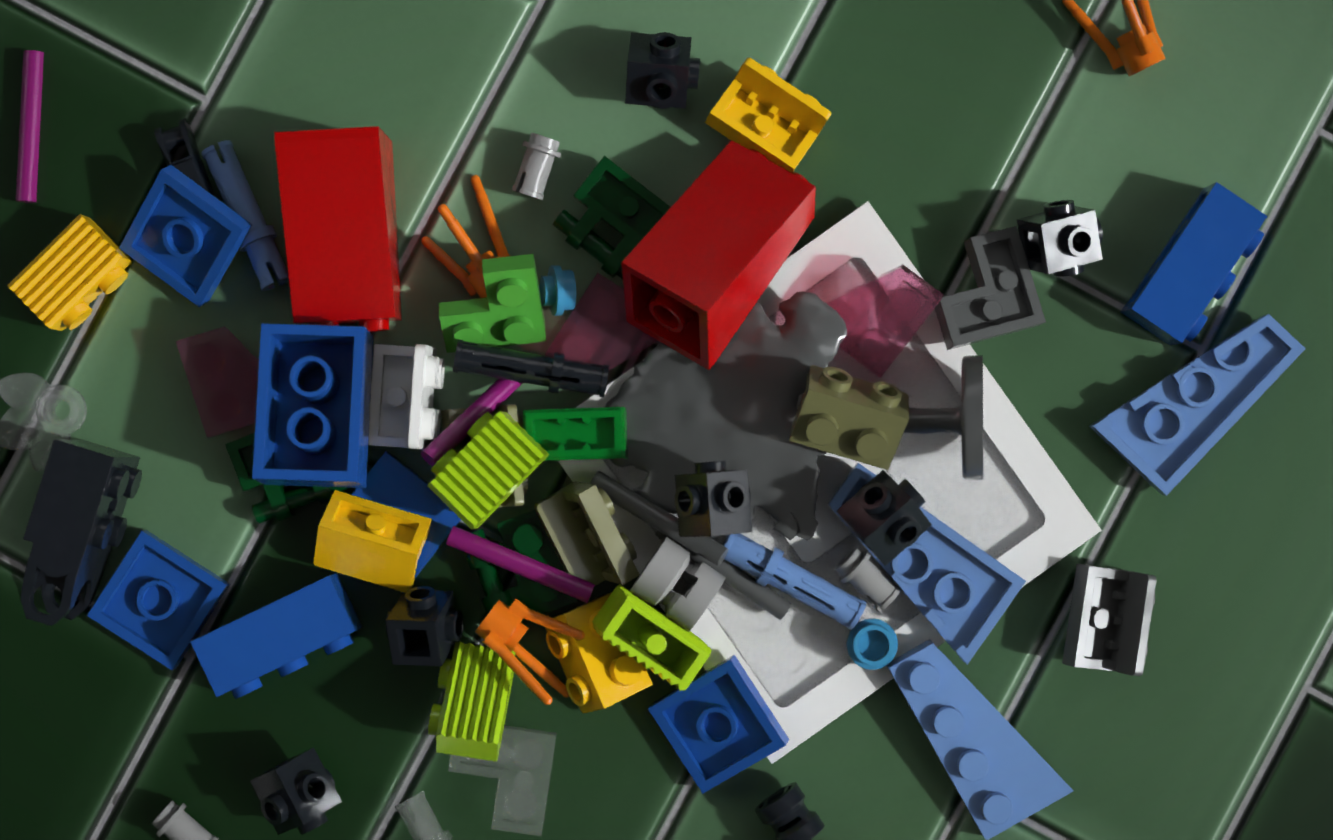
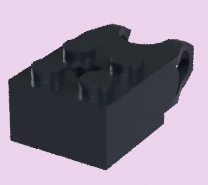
[21,439,142,626]

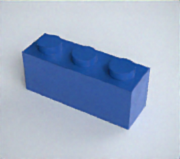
[1121,182,1267,346]
[190,573,363,699]

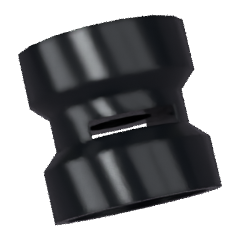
[755,782,825,840]

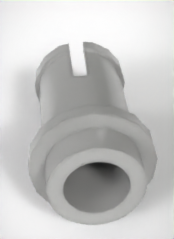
[512,133,561,200]
[835,547,901,612]
[151,800,219,840]

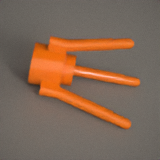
[1062,0,1166,76]
[421,175,510,298]
[475,599,585,705]

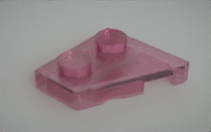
[827,264,943,378]
[545,272,658,370]
[176,326,259,439]

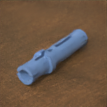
[201,140,289,291]
[723,533,867,630]

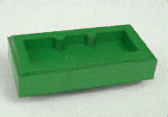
[523,407,628,461]

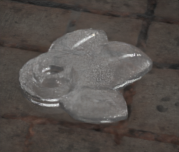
[0,373,87,471]

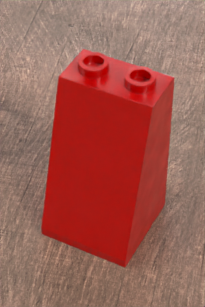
[274,126,402,332]
[621,140,816,370]

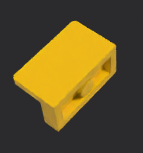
[313,490,432,593]

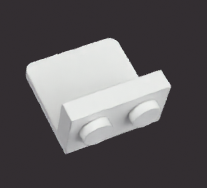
[368,344,445,449]

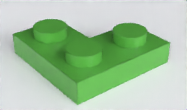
[439,254,547,353]

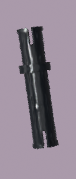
[453,339,609,397]

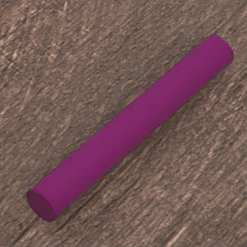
[16,50,44,203]
[421,379,523,466]
[446,526,595,603]

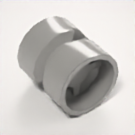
[630,536,726,632]

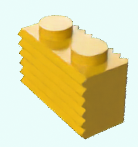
[7,214,133,331]

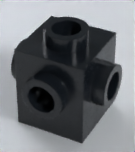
[625,32,700,109]
[1017,200,1103,277]
[674,461,752,537]
[837,470,932,566]
[386,586,464,666]
[250,747,342,835]

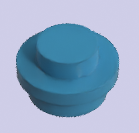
[539,265,577,316]
[846,618,898,670]

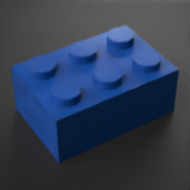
[252,323,374,488]

